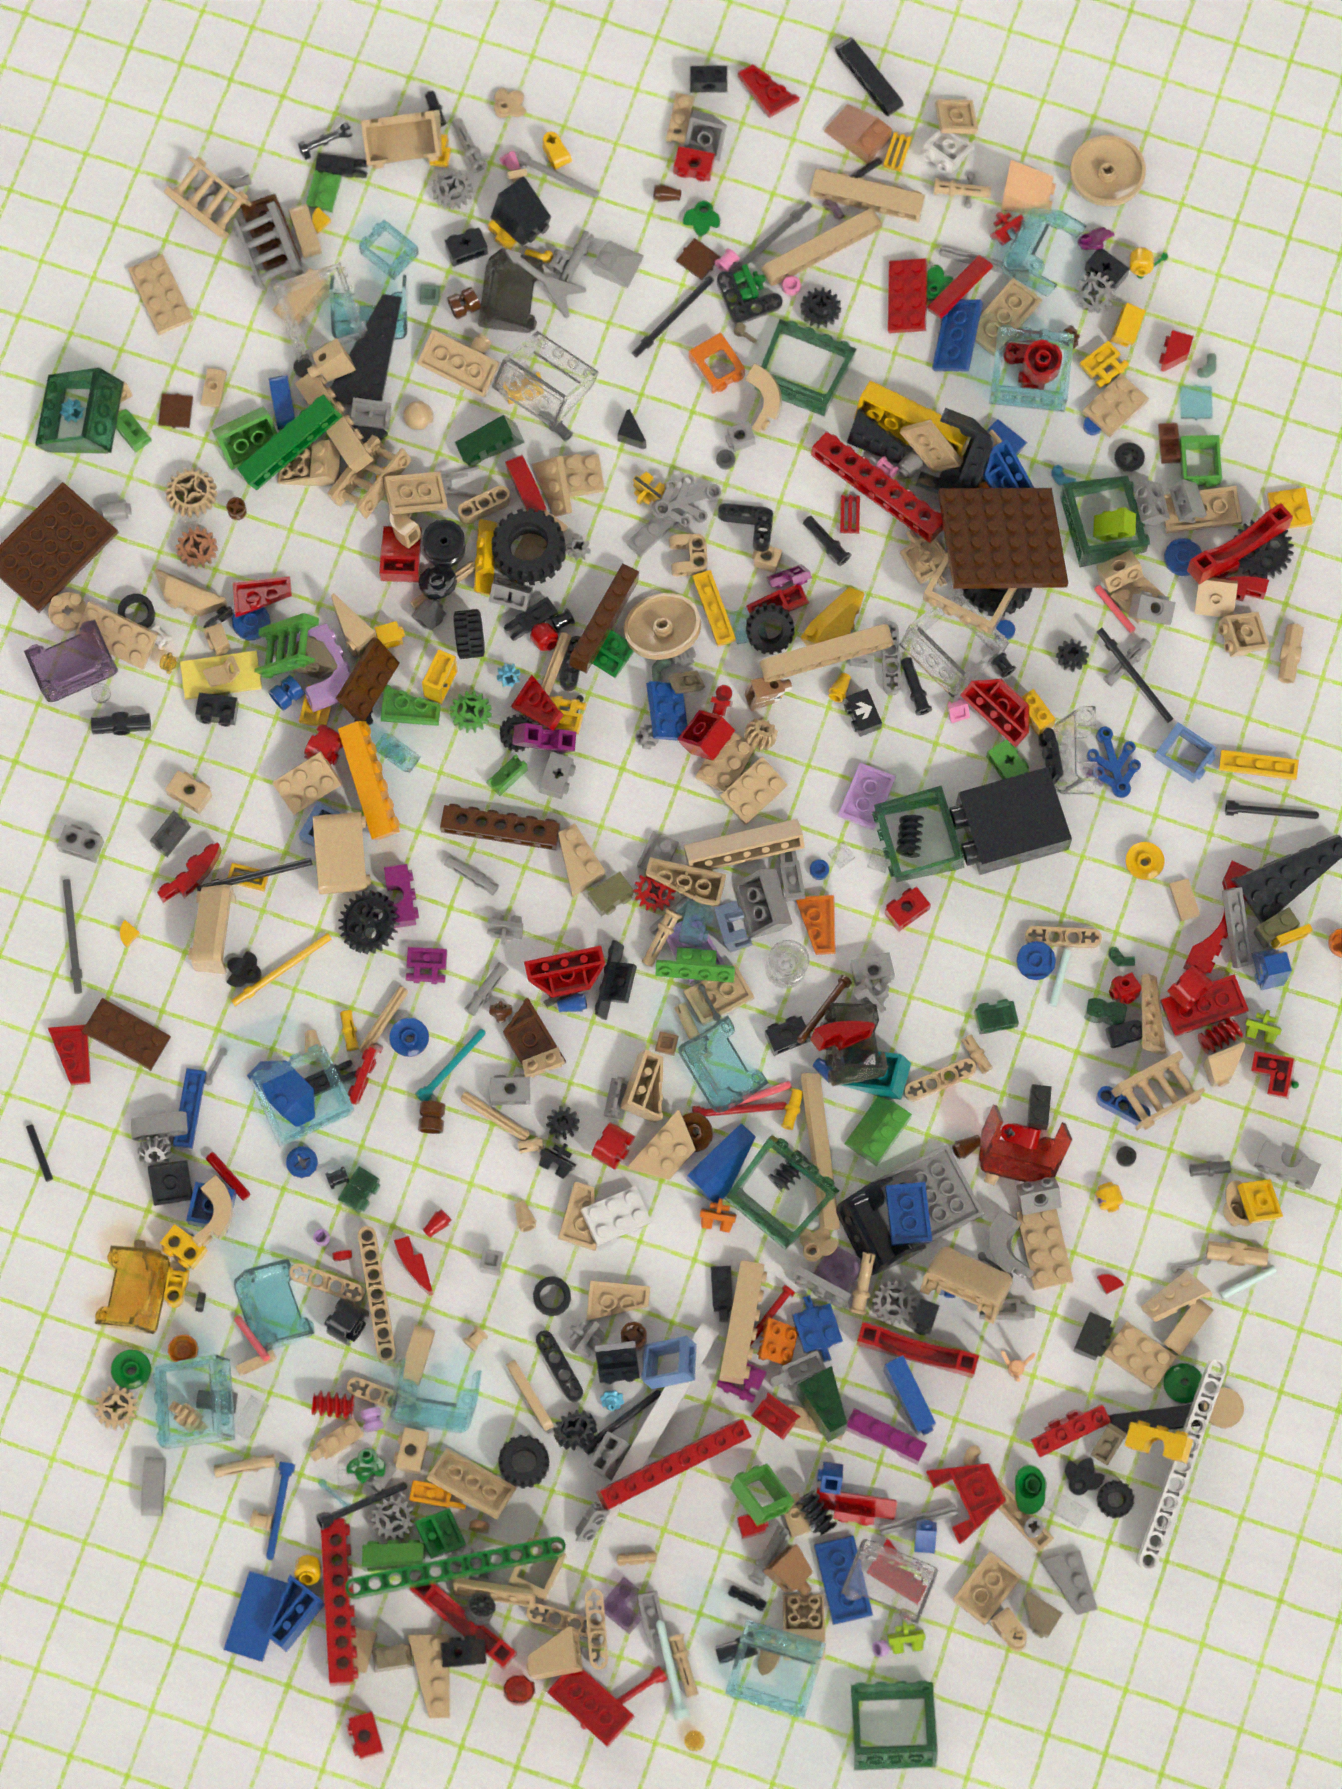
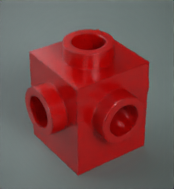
[1109,972,1142,1006]

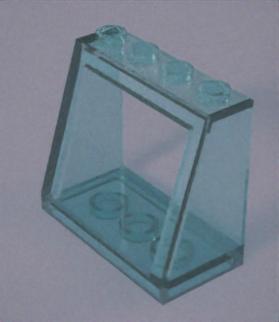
[989,325,1074,412]
[250,1044,354,1147]
[153,1354,235,1449]
[725,1620,826,1718]

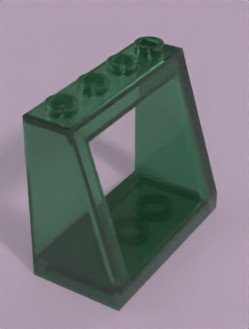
[35,367,124,454]
[1060,476,1150,567]
[872,785,965,883]
[850,1680,938,1771]

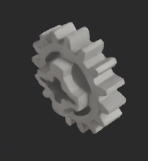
[432,169,473,210]
[1075,272,1116,313]
[873,1281,916,1325]
[371,1496,415,1541]

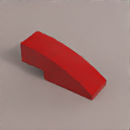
[505,455,547,512]
[1222,576,1270,602]
[746,584,810,613]
[810,1021,875,1051]
[394,1236,434,1296]

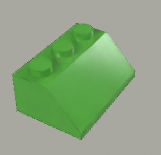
[212,406,277,470]
[844,1096,912,1167]
[362,1539,425,1572]

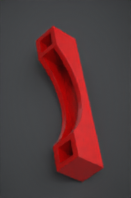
[1187,503,1293,585]
[1183,860,1253,974]
[856,1322,980,1378]
[409,1575,517,1670]

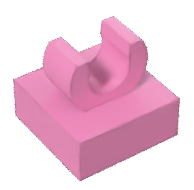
[947,698,970,723]

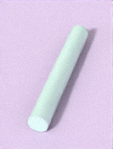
[1049,949,1071,1007]
[1220,1265,1277,1299]

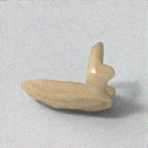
[755,1632,784,1676]

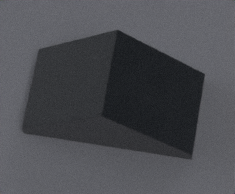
[617,409,646,449]

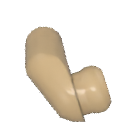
[963,1445,981,1466]

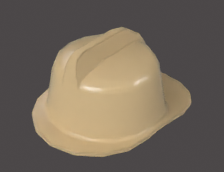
[1223,1180,1252,1226]

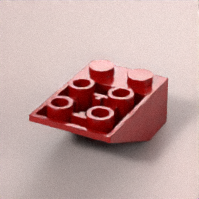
[379,526,422,583]

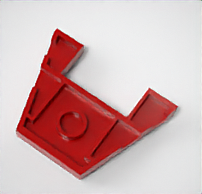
[926,1463,1007,1544]

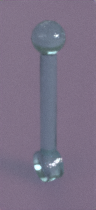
[318,1479,350,1508]

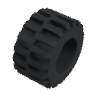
[746,603,795,655]
[453,609,485,659]
[498,1435,549,1489]

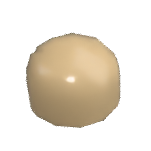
[403,401,434,430]

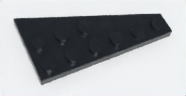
[330,294,402,405]
[1231,834,1342,923]

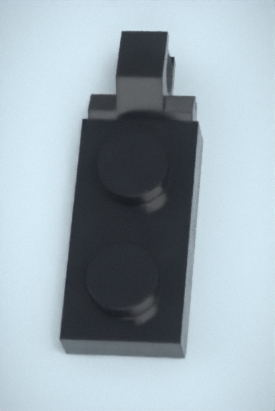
[711,1266,733,1322]

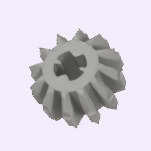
[138,1135,172,1167]

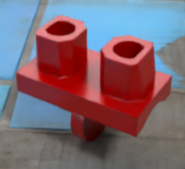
[990,212,1026,246]
[711,685,733,716]

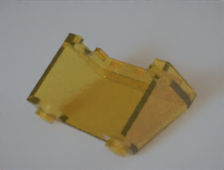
[95,1245,170,1334]

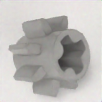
[567,536,591,561]
[672,647,696,668]
[635,725,659,749]

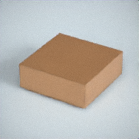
[655,1031,679,1056]

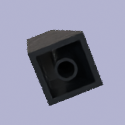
[490,176,551,246]

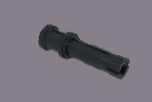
[803,515,851,566]
[900,657,932,716]

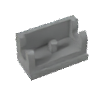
[351,398,392,430]
[1169,479,1207,523]

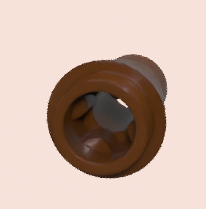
[653,184,681,202]
[952,1135,983,1159]

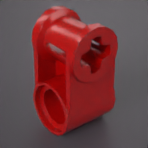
[1003,339,1037,365]
[1001,1123,1042,1150]

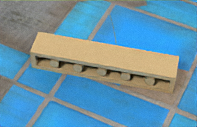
[810,169,925,223]
[295,373,374,473]
[684,819,805,870]
[719,1260,767,1385]

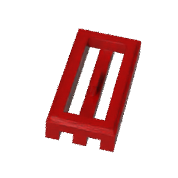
[840,495,860,534]

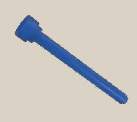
[266,1462,296,1560]

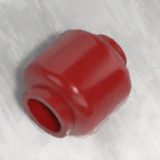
[530,623,559,651]

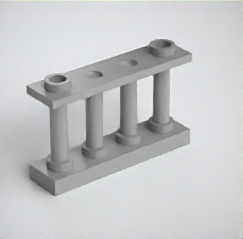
[233,201,304,291]

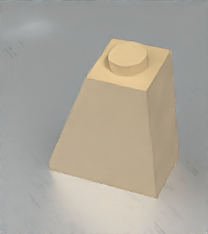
[526,1626,583,1680]

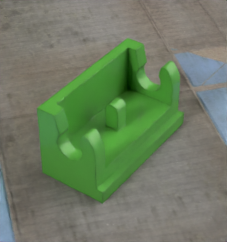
[111,409,152,453]
[486,754,528,796]

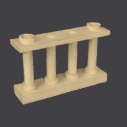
[164,156,252,239]
[327,435,412,519]
[1111,1051,1205,1131]

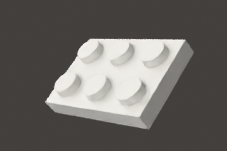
[581,1186,652,1246]

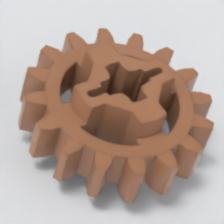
[176,527,218,569]

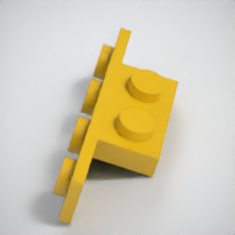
[474,519,497,595]

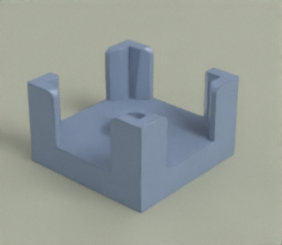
[714,901,753,952]

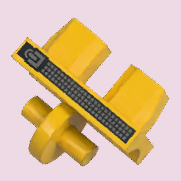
[633,471,665,505]

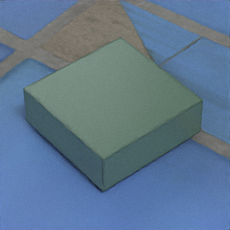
[420,285,440,306]

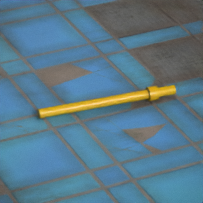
[231,933,332,1007]

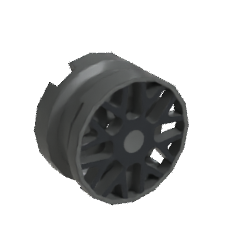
[464,1592,496,1626]

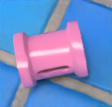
[714,248,740,271]
[875,456,899,478]

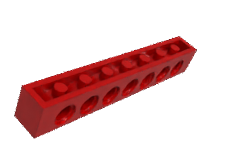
[811,431,944,544]
[595,1419,752,1510]
[321,1518,359,1686]

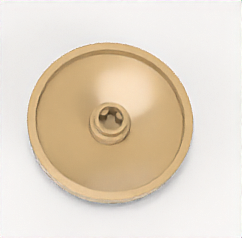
[1070,135,1146,206]
[624,593,701,660]

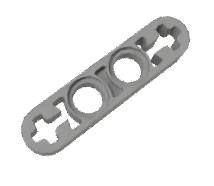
[882,621,901,696]

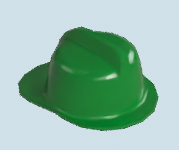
[1015,1465,1047,1515]

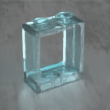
[359,219,419,280]

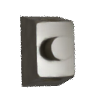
[372,1644,414,1673]

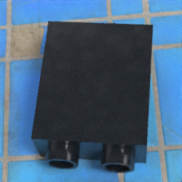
[949,767,1072,875]

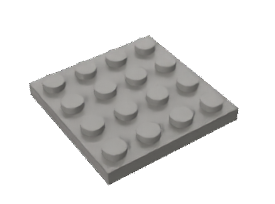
[876,1144,984,1248]

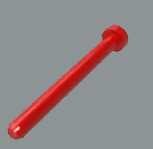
[750,1285,795,1347]

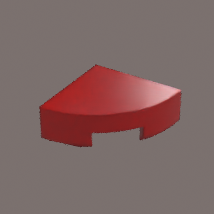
[1097,1274,1124,1295]

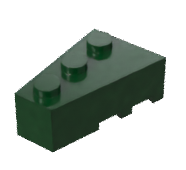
[455,415,525,466]
[795,1366,847,1442]

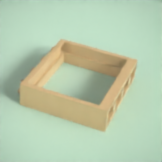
[923,553,1017,635]

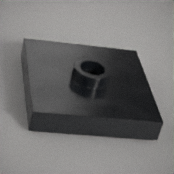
[148,1160,193,1206]

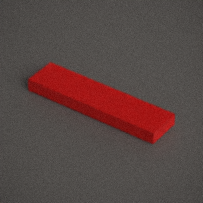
[927,255,993,319]

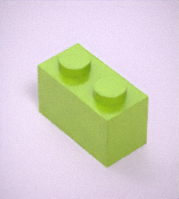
[1093,507,1136,543]

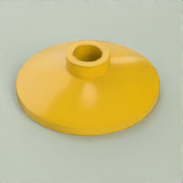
[1125,842,1165,880]

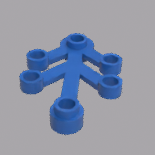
[1086,726,1141,798]

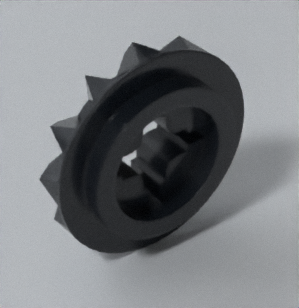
[1114,442,1145,473]

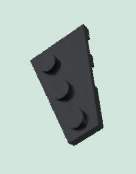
[846,408,907,464]

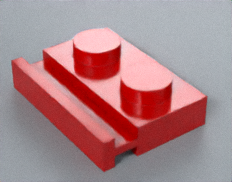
[751,1392,801,1440]

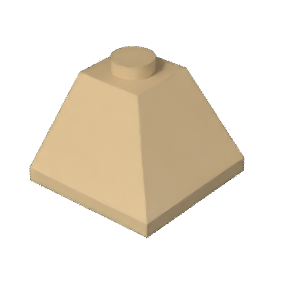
[1203,1042,1246,1087]

